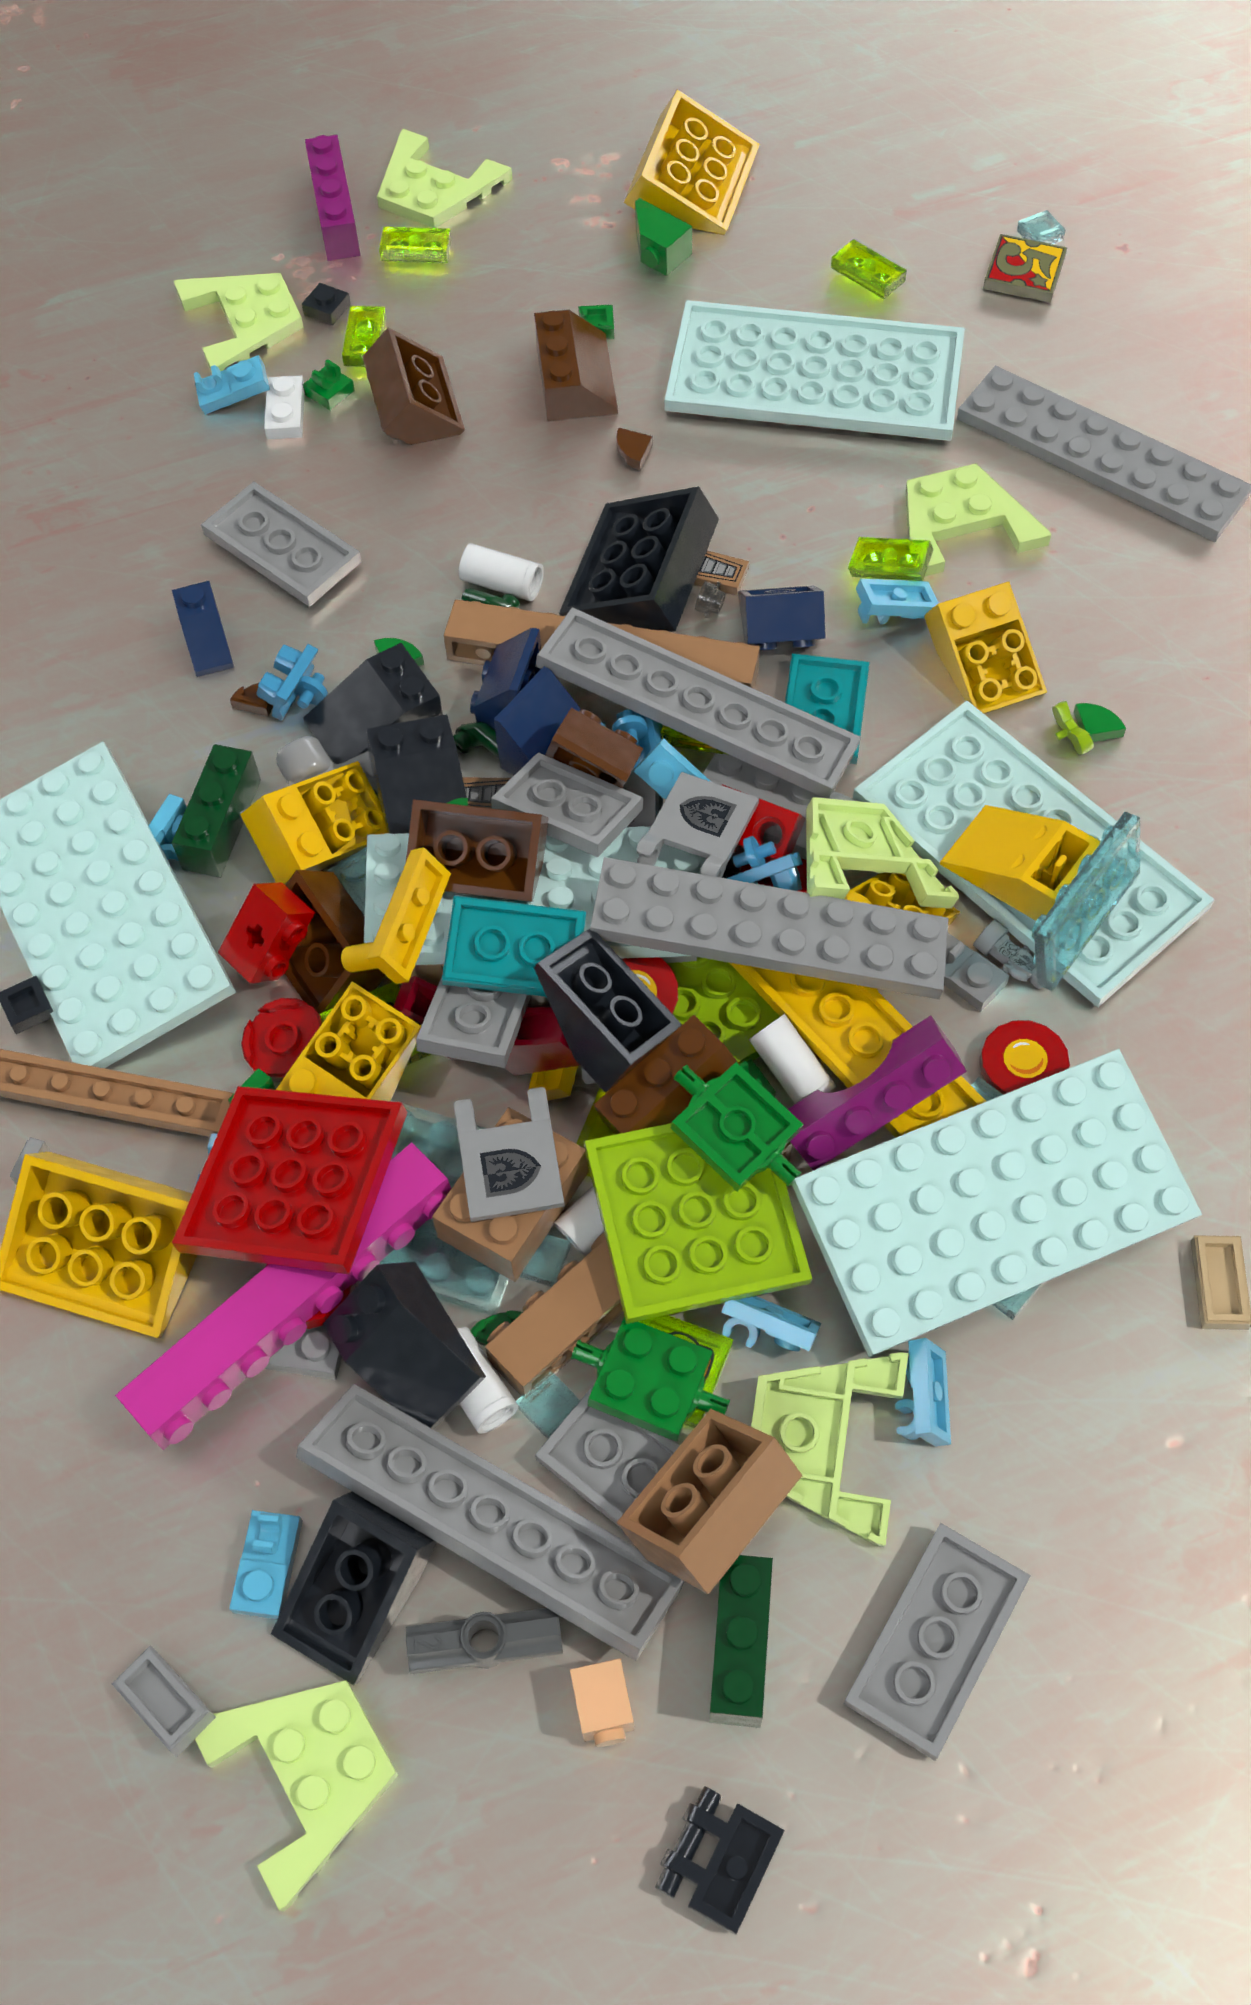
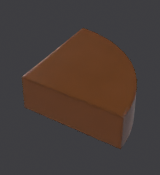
[616,428,653,471]
[230,683,273,717]

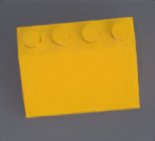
[624,89,760,235]
[0,1152,197,1338]

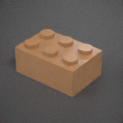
[432,1107,589,1282]
[616,1409,802,1594]

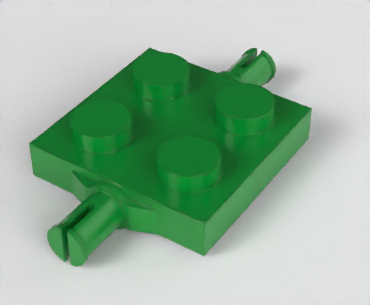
[670,1062,804,1192]
[571,1316,730,1442]

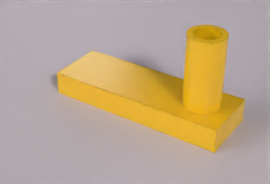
[341,847,451,984]

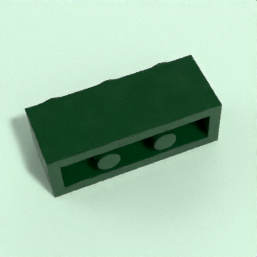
[172,744,261,878]
[709,1555,773,1728]

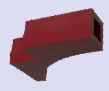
[393,976,580,1076]

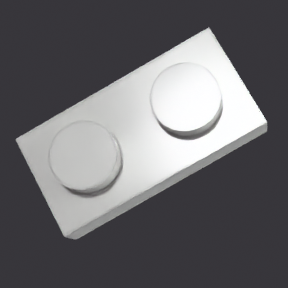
[264,375,304,439]

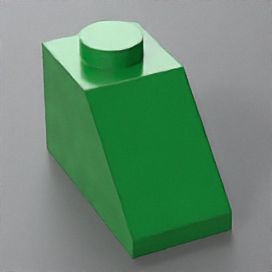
[635,198,692,276]

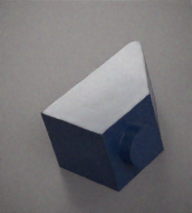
[172,581,234,677]

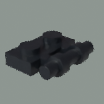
[655,1786,785,1935]

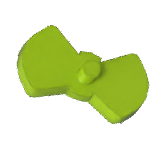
[1052,701,1094,755]

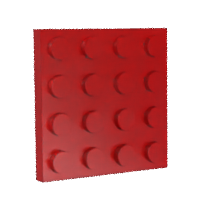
[172,1086,408,1274]

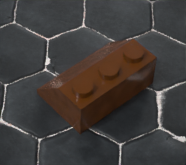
[534,310,618,421]
[362,327,465,445]
[406,799,549,902]
[285,870,386,1020]
[594,1015,741,1135]

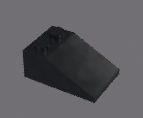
[303,643,443,764]
[366,714,469,834]
[534,929,682,1093]
[323,1261,486,1430]
[271,1491,437,1685]

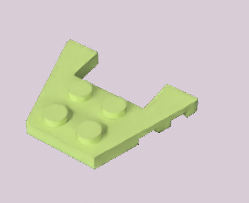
[377,129,513,228]
[174,273,304,373]
[906,463,1051,579]
[806,797,959,909]
[751,1352,908,1547]
[195,1680,398,1912]

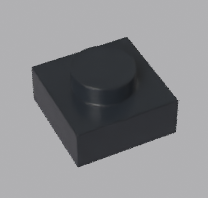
[302,283,351,325]
[0,976,54,1034]

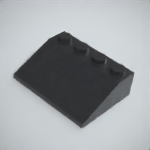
[559,486,719,632]

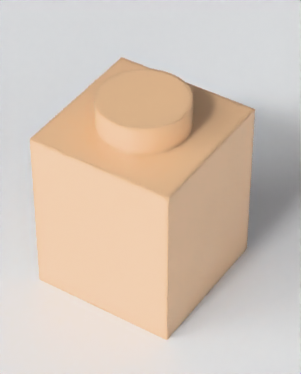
[570,1658,634,1747]

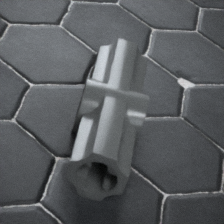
[406,1608,563,1674]

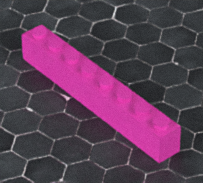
[115,1142,452,1450]

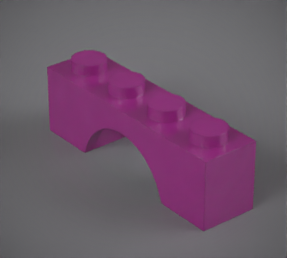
[305,135,361,261]
[788,1015,967,1171]

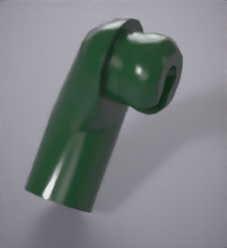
[461,588,520,609]
[453,722,499,758]

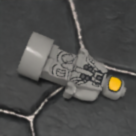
[973,920,1050,989]

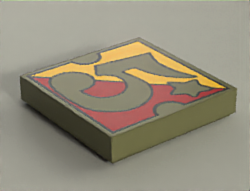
[983,234,1067,303]

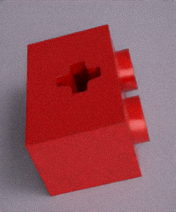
[218,882,315,984]

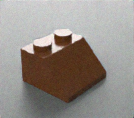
[545,708,643,788]

